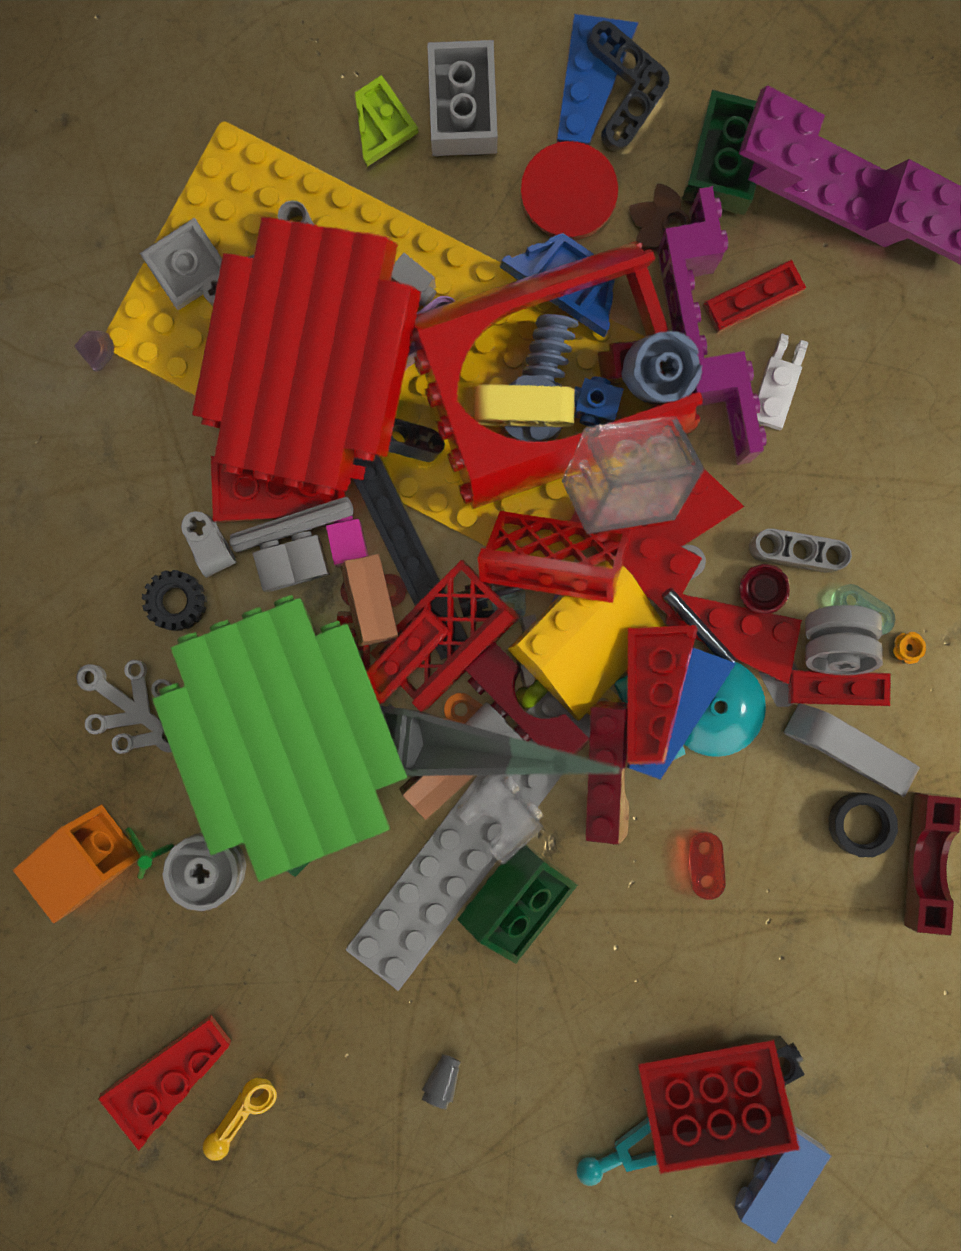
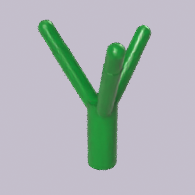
[125,827,174,880]

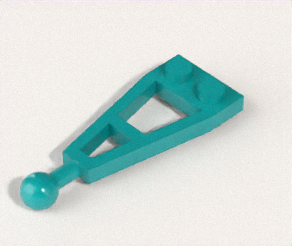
[576,1117,658,1186]

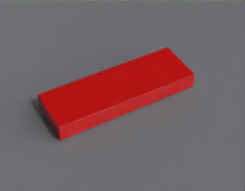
[703,259,806,333]
[366,608,451,704]
[788,670,891,706]

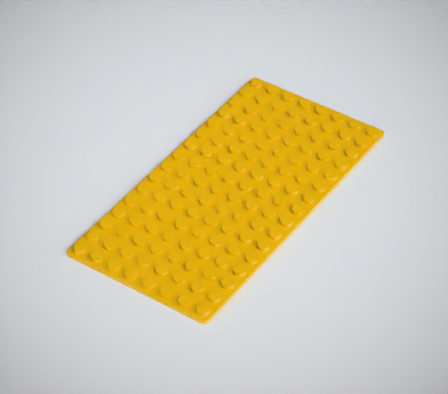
[101,121,655,562]

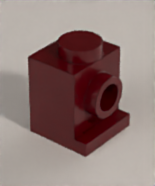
[598,341,637,379]

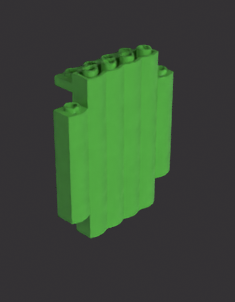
[152,595,407,882]

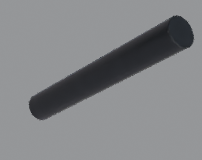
[662,588,736,662]

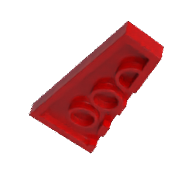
[639,462,745,547]
[570,494,702,617]
[664,594,802,685]
[98,1015,231,1151]

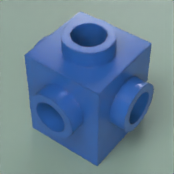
[574,376,624,428]

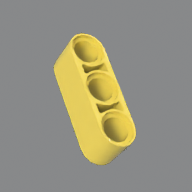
[474,385,575,427]

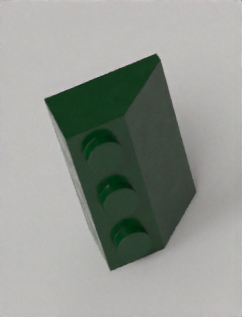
[457,840,578,964]

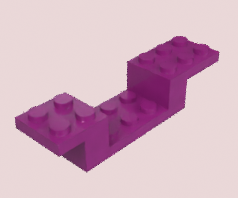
[739,85,961,265]
[656,187,767,465]

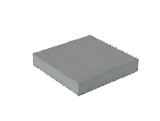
[140,218,222,310]

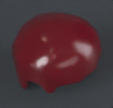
[739,563,790,615]

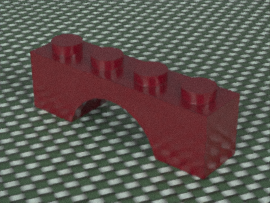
[465,642,590,755]
[585,701,629,845]
[904,792,961,936]

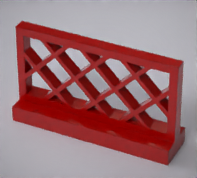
[478,511,631,603]
[370,560,521,712]

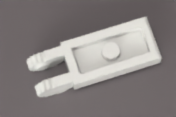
[757,333,808,430]

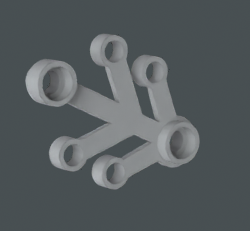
[76,660,172,754]

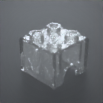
[457,775,544,864]

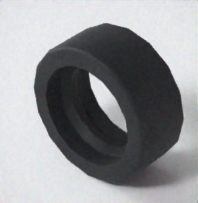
[829,793,898,858]

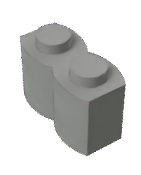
[253,531,330,592]

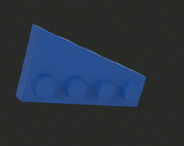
[557,14,638,145]
[626,647,736,780]

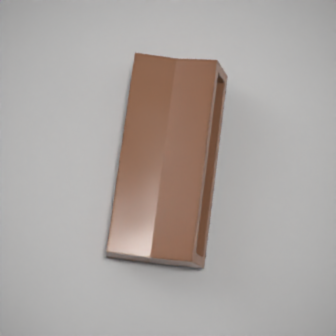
[340,554,398,646]
[399,775,474,820]

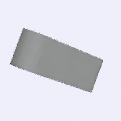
[749,529,852,573]

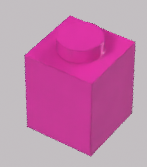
[326,516,368,568]

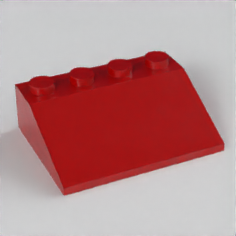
[638,1040,800,1174]

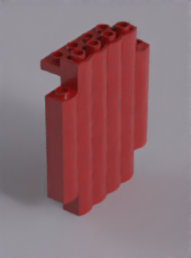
[192,217,421,495]

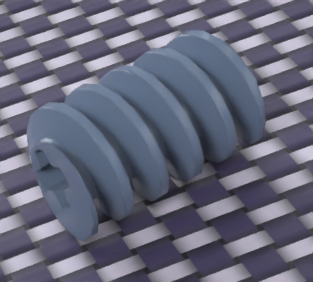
[522,314,578,387]

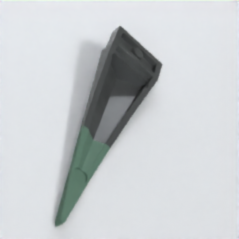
[380,706,621,776]

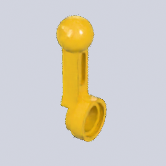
[202,1078,277,1161]

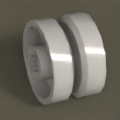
[806,605,883,675]
[163,832,246,911]

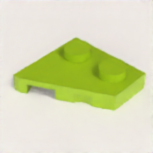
[355,75,419,167]

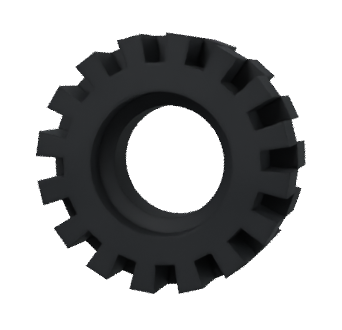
[142,570,207,631]

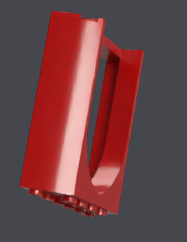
[411,241,703,509]

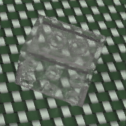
[562,416,705,534]

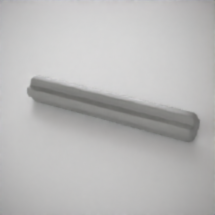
[229,497,353,552]

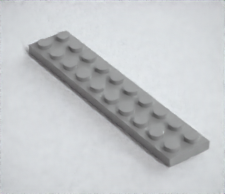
[345,691,591,991]

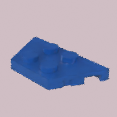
[500,233,615,338]

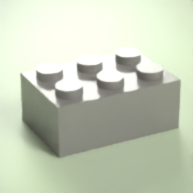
[427,40,498,156]

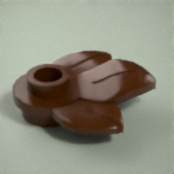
[629,183,691,248]

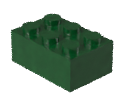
[682,90,757,215]

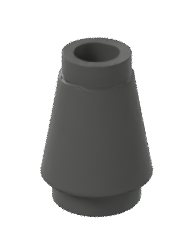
[422,1054,461,1110]

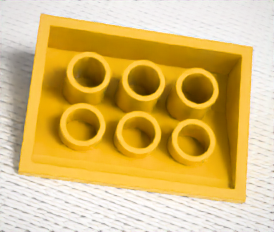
[507,561,666,721]

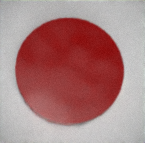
[521,141,618,240]

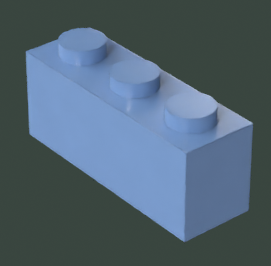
[734,1127,831,1244]

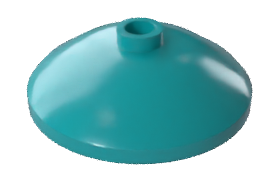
[684,661,766,757]

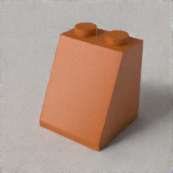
[13,804,140,924]

